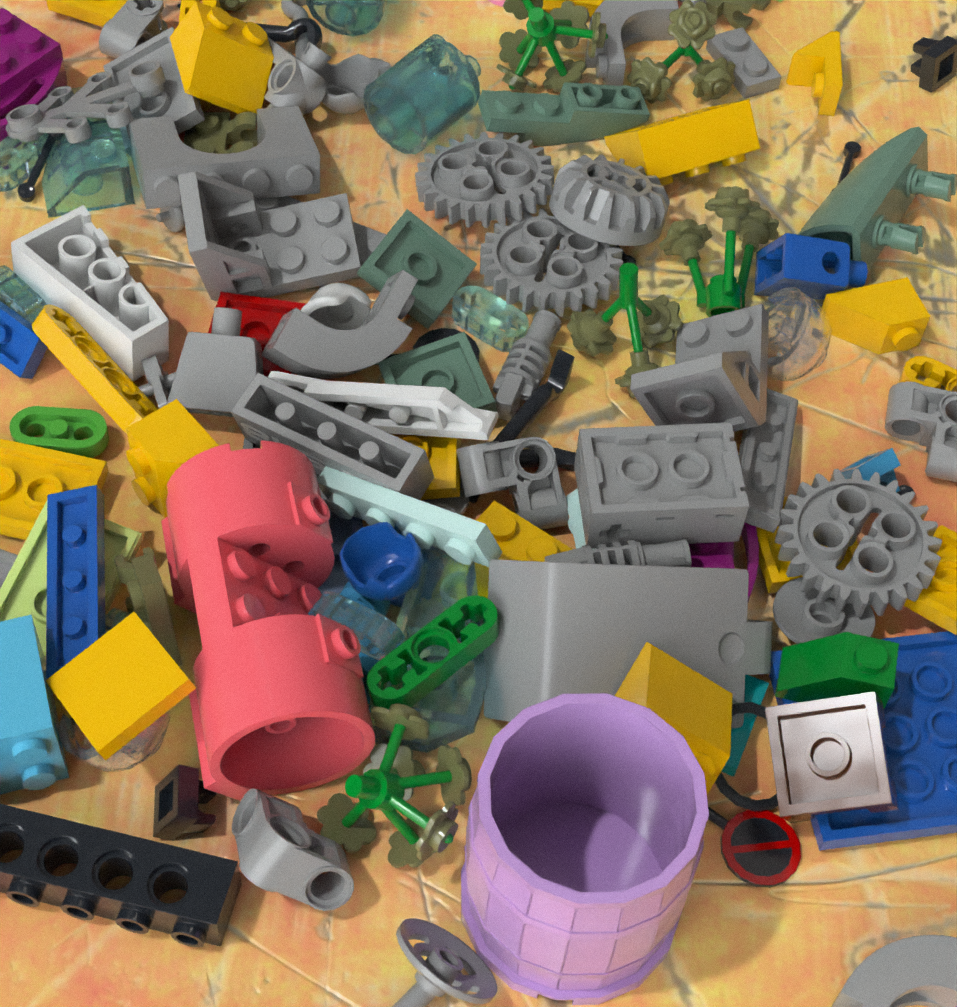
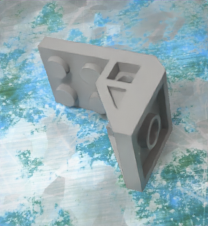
[178,171,361,301]
[630,304,769,432]

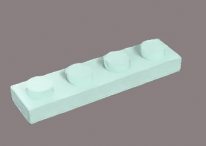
[317,466,502,567]

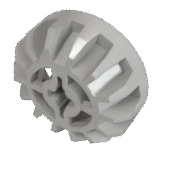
[549,155,670,246]

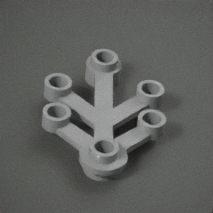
[6,60,166,144]

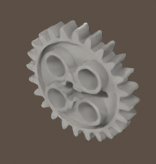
[415,132,554,228]
[480,208,623,317]
[775,468,942,617]

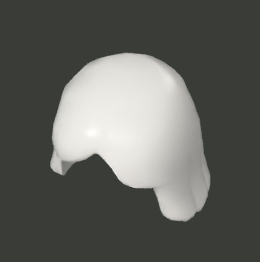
[301,282,371,330]

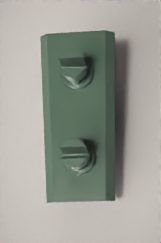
[798,127,957,288]

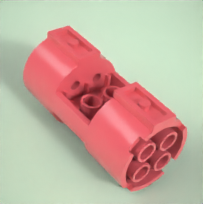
[161,440,376,801]

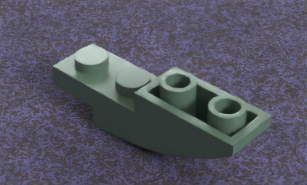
[478,82,650,146]

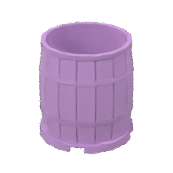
[461,693,709,1005]

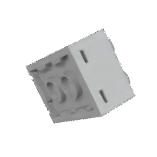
[574,422,749,549]

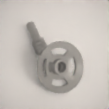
[392,918,497,1007]

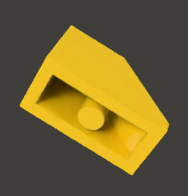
[817,277,931,354]

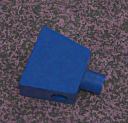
[754,233,868,299]

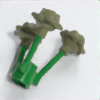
[659,186,779,317]

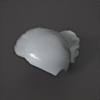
[320,54,395,114]

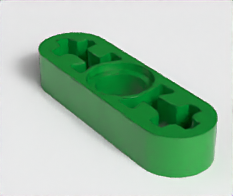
[367,595,499,710]

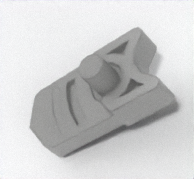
[139,355,176,409]

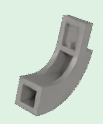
[585,0,679,86]
[261,270,418,379]
[831,935,957,1007]

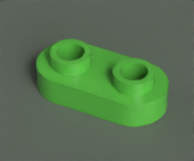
[9,406,109,458]

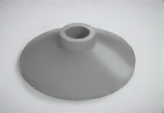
[773,577,875,644]

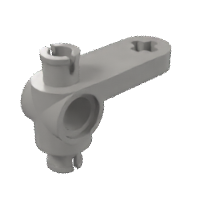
[264,37,332,115]

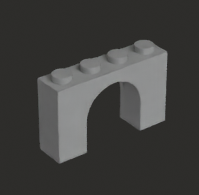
[129,106,320,209]

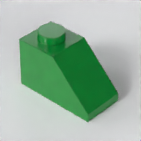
[775,632,899,708]

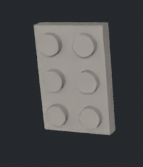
[103,26,205,157]

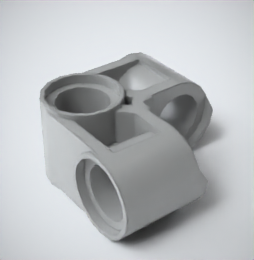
[885,381,957,482]
[456,437,568,530]
[232,788,354,911]

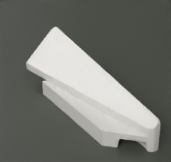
[268,371,499,440]

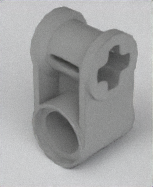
[99,0,168,59]

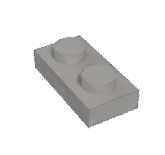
[706,27,782,99]

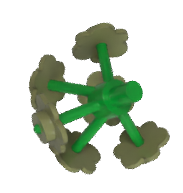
[496,0,608,92]
[317,704,472,868]

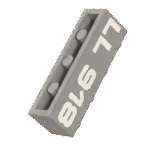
[231,373,434,500]

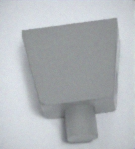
[168,307,264,417]

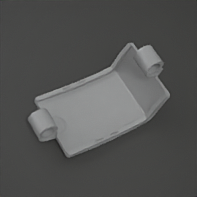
[467,559,772,728]

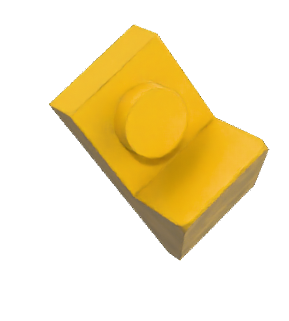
[786,31,843,116]

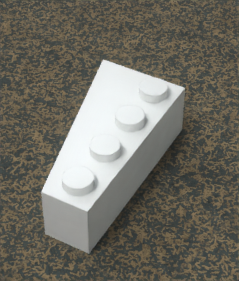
[11,205,169,381]

